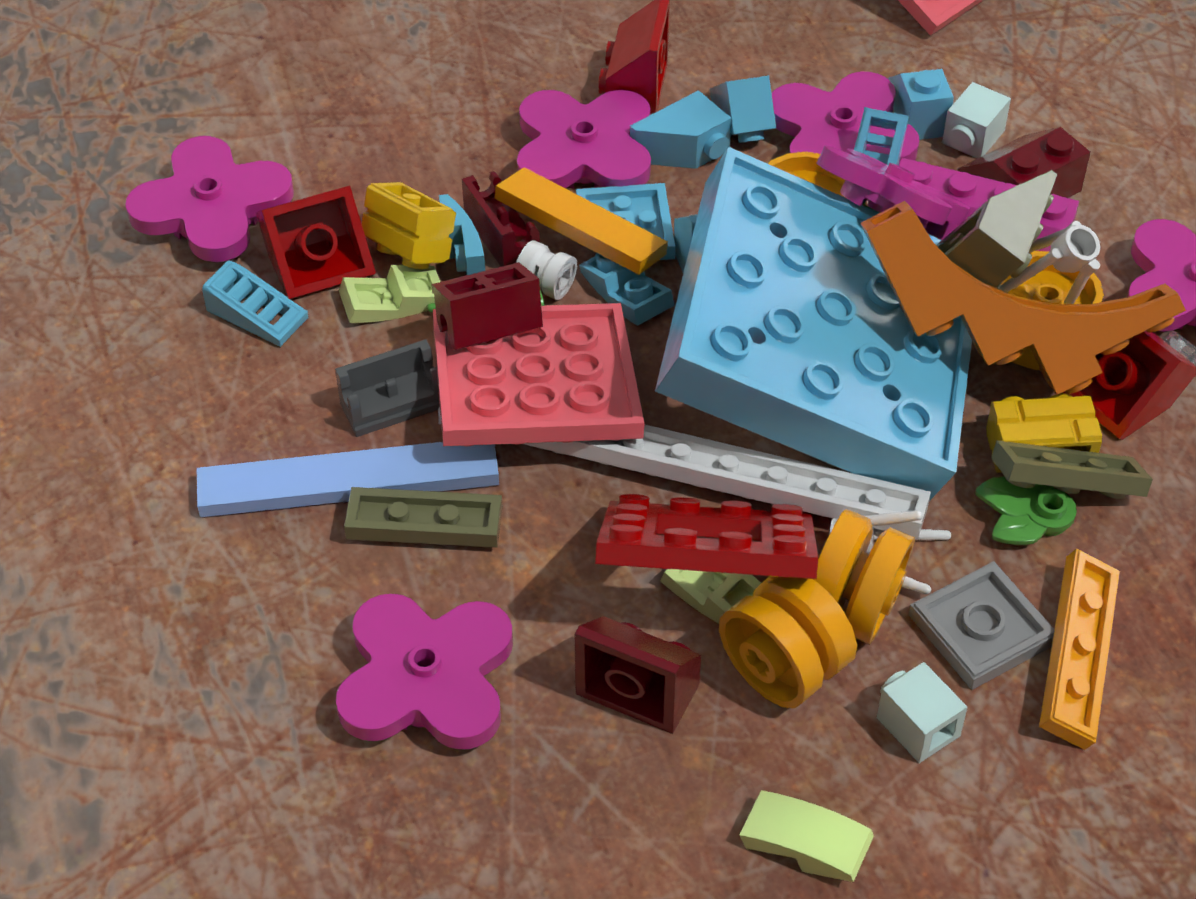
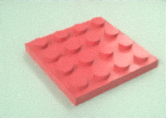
[433,303,644,447]

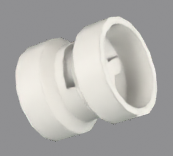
[516,240,577,300]

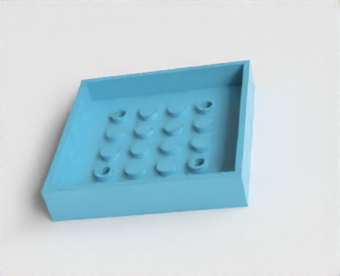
[655,147,972,501]

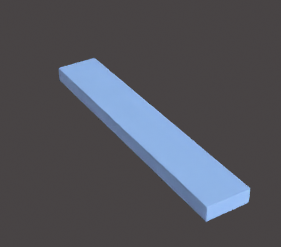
[197,442,499,517]

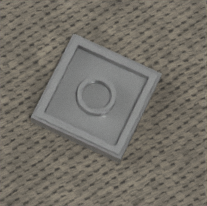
[909,561,1054,690]

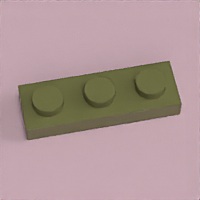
[991,441,1153,499]
[344,487,503,548]

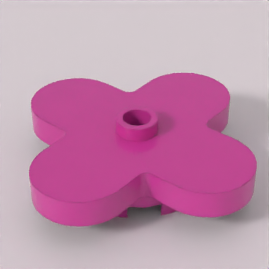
[771,72,919,166]
[517,90,651,189]
[126,136,294,262]
[817,145,970,228]
[1127,219,1196,331]
[336,594,513,749]

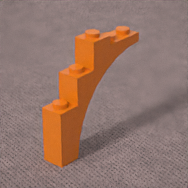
[860,201,1186,395]

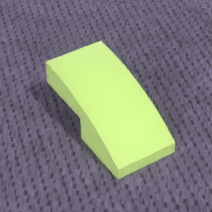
[339,265,440,323]
[660,569,761,624]
[739,790,874,882]

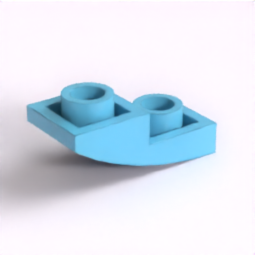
[439,194,485,275]
[579,253,675,326]

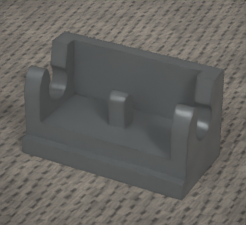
[335,339,440,437]

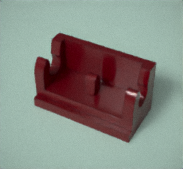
[462,171,540,267]
[431,262,543,350]

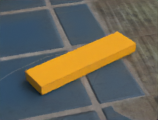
[495,167,668,275]
[1039,548,1120,750]

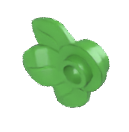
[975,476,1077,545]

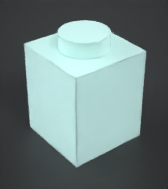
[942,82,1011,159]
[877,662,967,763]

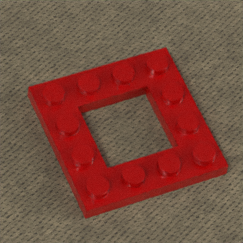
[595,494,818,579]

